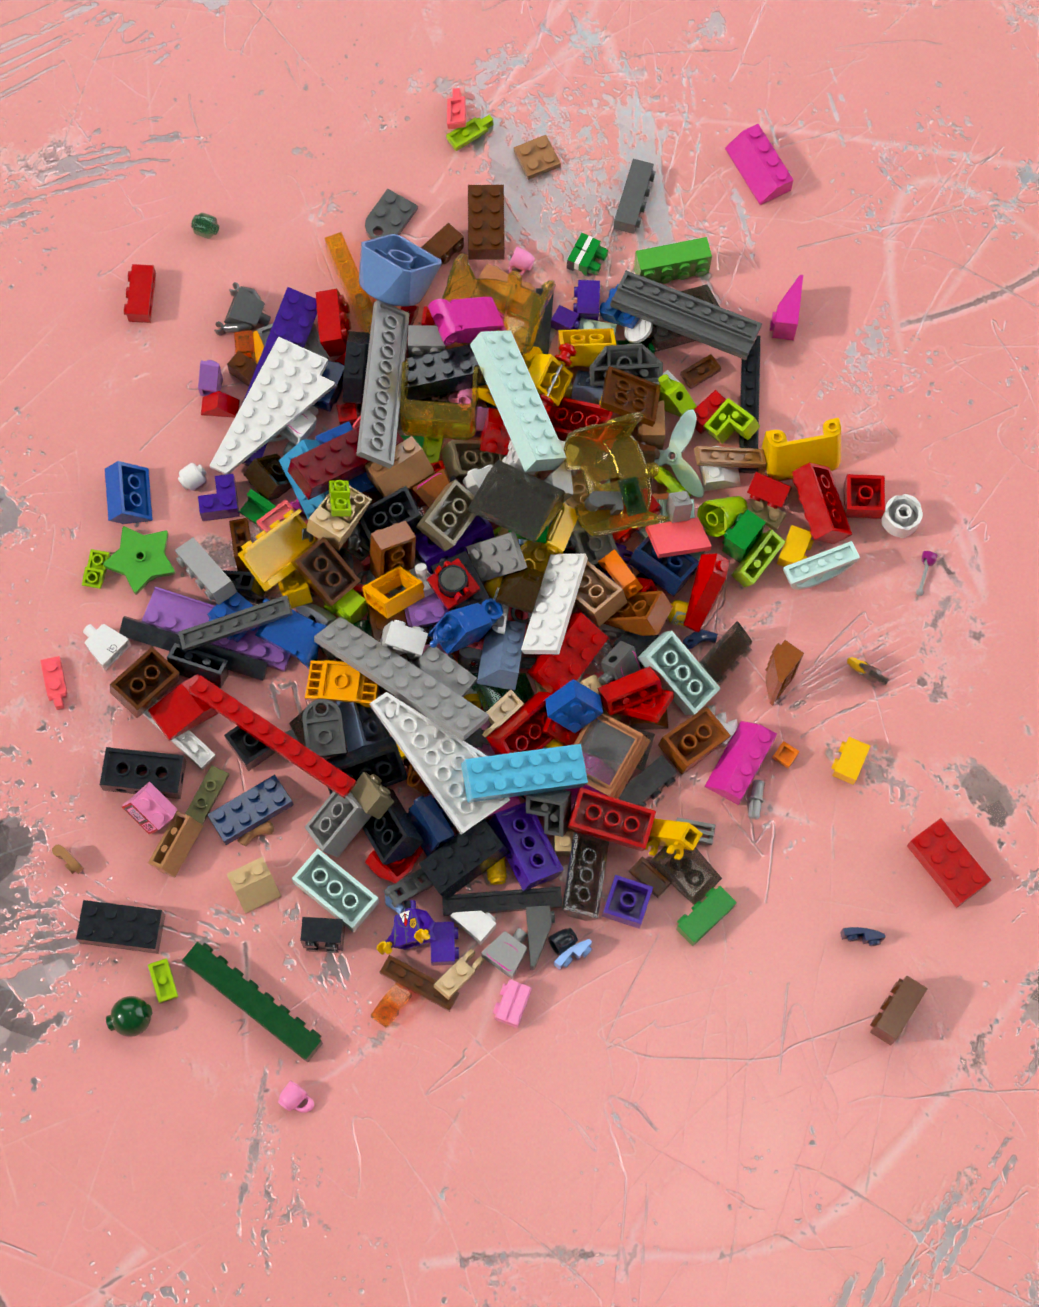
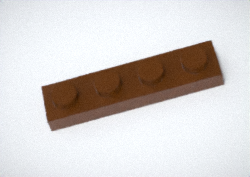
[380,955,459,1012]

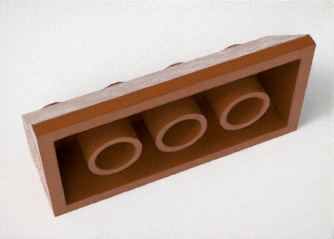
[765,640,804,706]

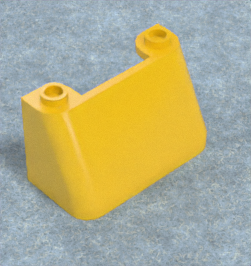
[761,418,841,481]

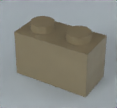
[351,772,394,819]

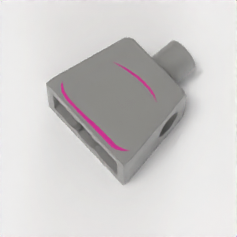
[481,928,528,979]

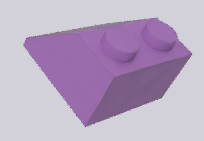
[404,593,448,628]

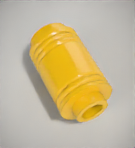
[486,857,507,885]

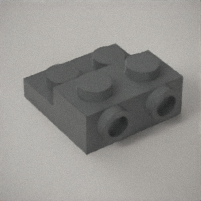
[568,520,619,565]

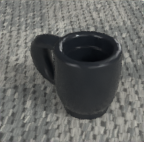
[548,928,578,956]

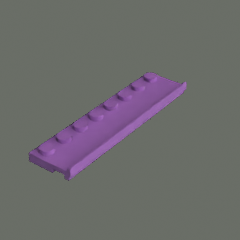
[142,587,291,672]

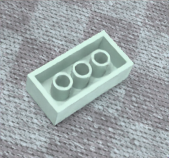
[638,631,721,715]
[292,848,379,933]

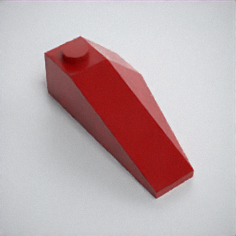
[683,553,730,632]
[365,845,423,883]

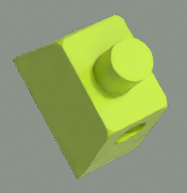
[658,374,697,417]

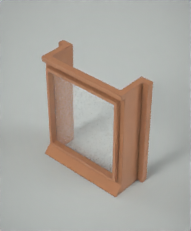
[574,713,651,799]

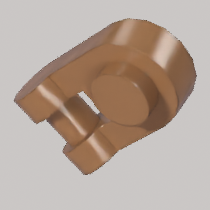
[52,844,84,874]

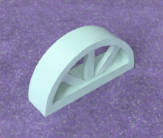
[783,541,860,590]

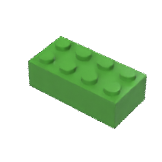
[634,237,712,284]

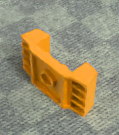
[305,660,380,707]

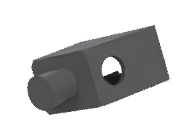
[598,641,641,686]

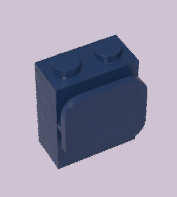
[312,361,344,412]
[407,795,455,857]

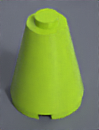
[697,496,748,537]

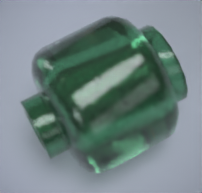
[191,212,220,239]

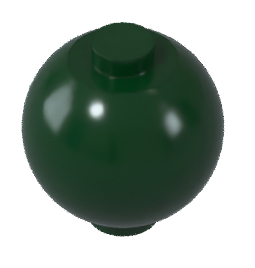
[106,996,153,1037]

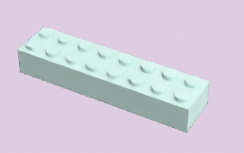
[470,330,567,472]

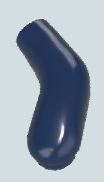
[683,629,718,649]

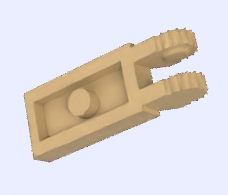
[482,690,524,737]
[434,949,485,1000]

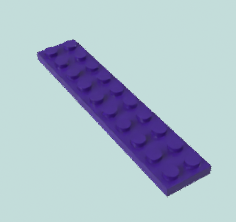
[241,287,317,466]

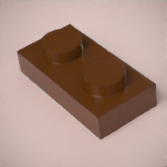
[680,354,721,389]

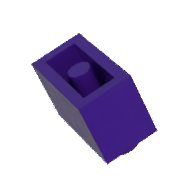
[573,280,600,321]
[430,922,459,966]

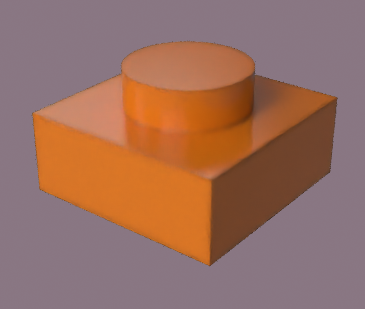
[772,741,800,768]

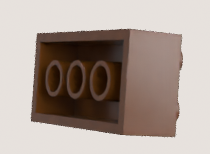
[468,185,505,260]

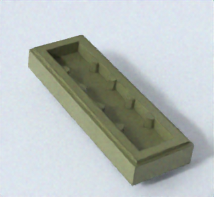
[185,765,229,825]

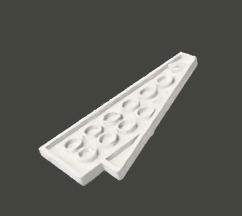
[209,337,336,475]
[369,692,510,834]

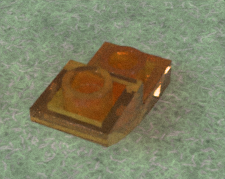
[371,982,412,1028]

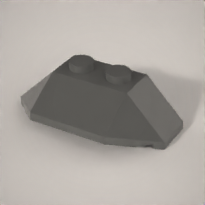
[590,344,663,386]

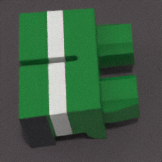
[567,232,608,276]

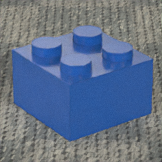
[545,679,603,733]

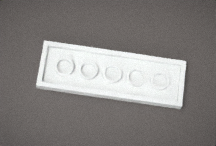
[521,554,588,654]

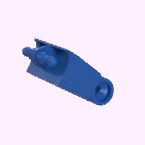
[250,598,327,669]
[428,599,503,654]

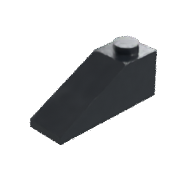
[222,570,266,599]

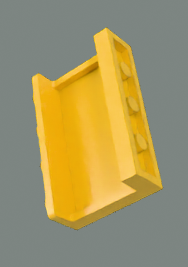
[238,508,317,591]

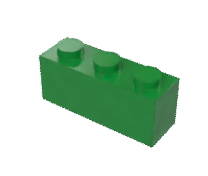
[676,886,737,946]

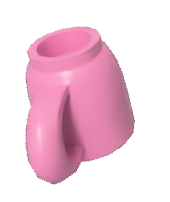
[507,247,535,278]
[449,388,479,409]
[278,1081,314,1113]

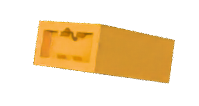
[362,566,425,619]

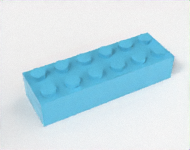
[461,744,588,803]

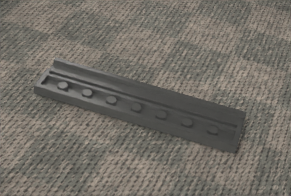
[610,270,762,360]

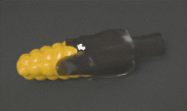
[847,657,889,686]

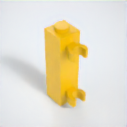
[645,818,703,860]

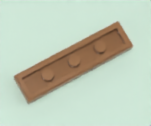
[694,446,767,469]

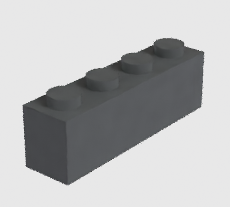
[613,158,656,234]

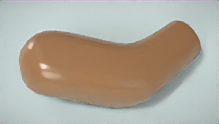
[238,821,274,847]

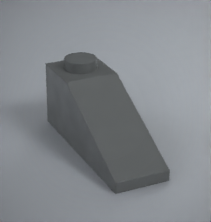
[526,905,555,970]

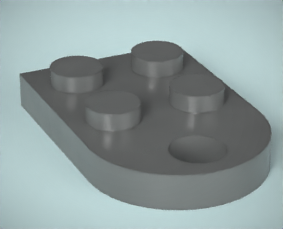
[365,189,418,239]
[303,699,347,758]

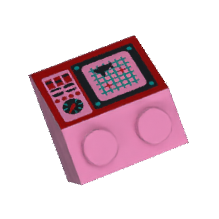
[122,782,177,834]

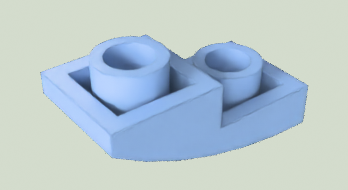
[554,939,592,970]

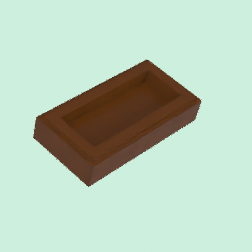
[629,856,671,898]

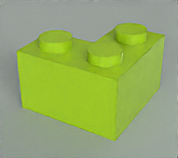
[704,398,760,444]
[324,589,368,624]

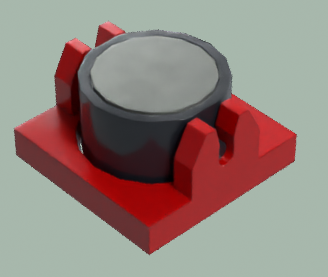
[426,558,480,611]

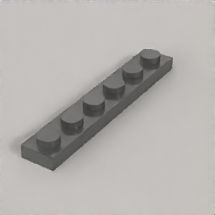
[178,595,293,651]

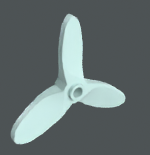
[654,410,704,498]

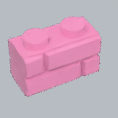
[493,980,532,1028]

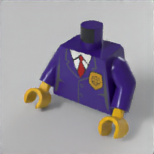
[376,900,435,955]

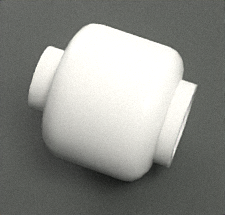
[178,463,207,491]

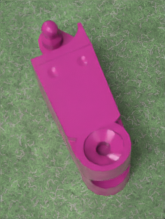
[428,297,506,346]

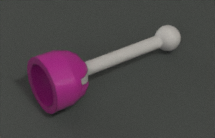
[916,551,938,596]

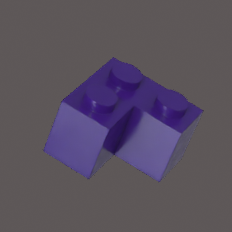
[198,474,240,521]

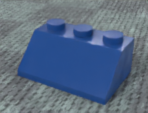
[105,461,153,524]

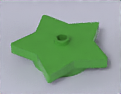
[103,526,176,595]

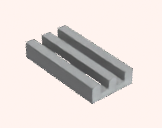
[676,817,716,845]

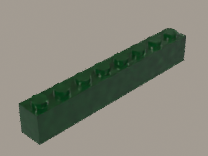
[182,942,323,1063]

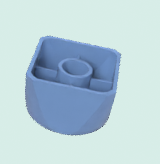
[359,234,442,306]

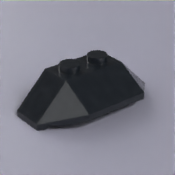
[343,331,370,404]

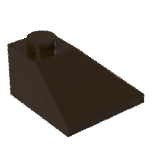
[495,568,545,614]

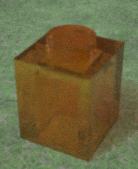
[234,330,256,359]

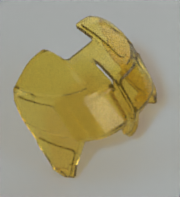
[442,253,556,355]
[564,412,669,536]

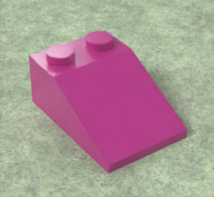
[769,275,803,341]

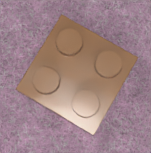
[514,135,561,180]

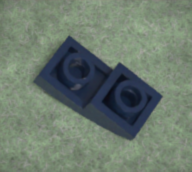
[841,927,885,946]

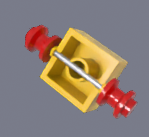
[528,343,577,414]

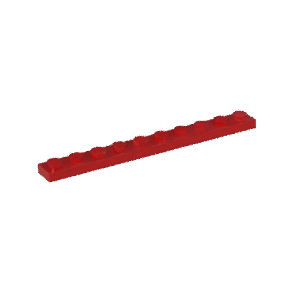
[189,676,357,799]

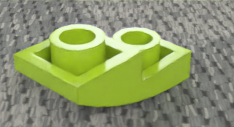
[329,480,352,517]
[82,549,111,589]

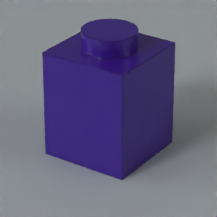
[551,305,580,331]

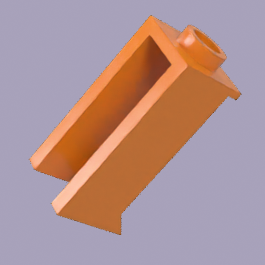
[598,549,643,599]

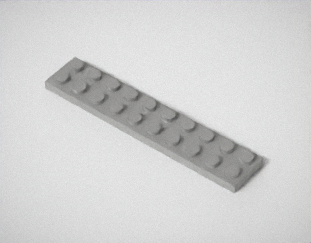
[357,299,409,469]
[314,616,489,741]

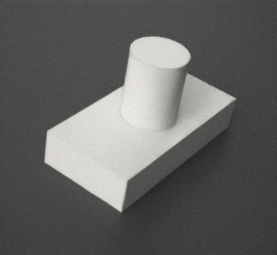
[409,563,440,597]

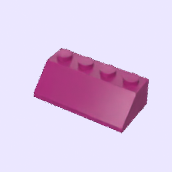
[725,124,794,205]
[704,721,777,805]

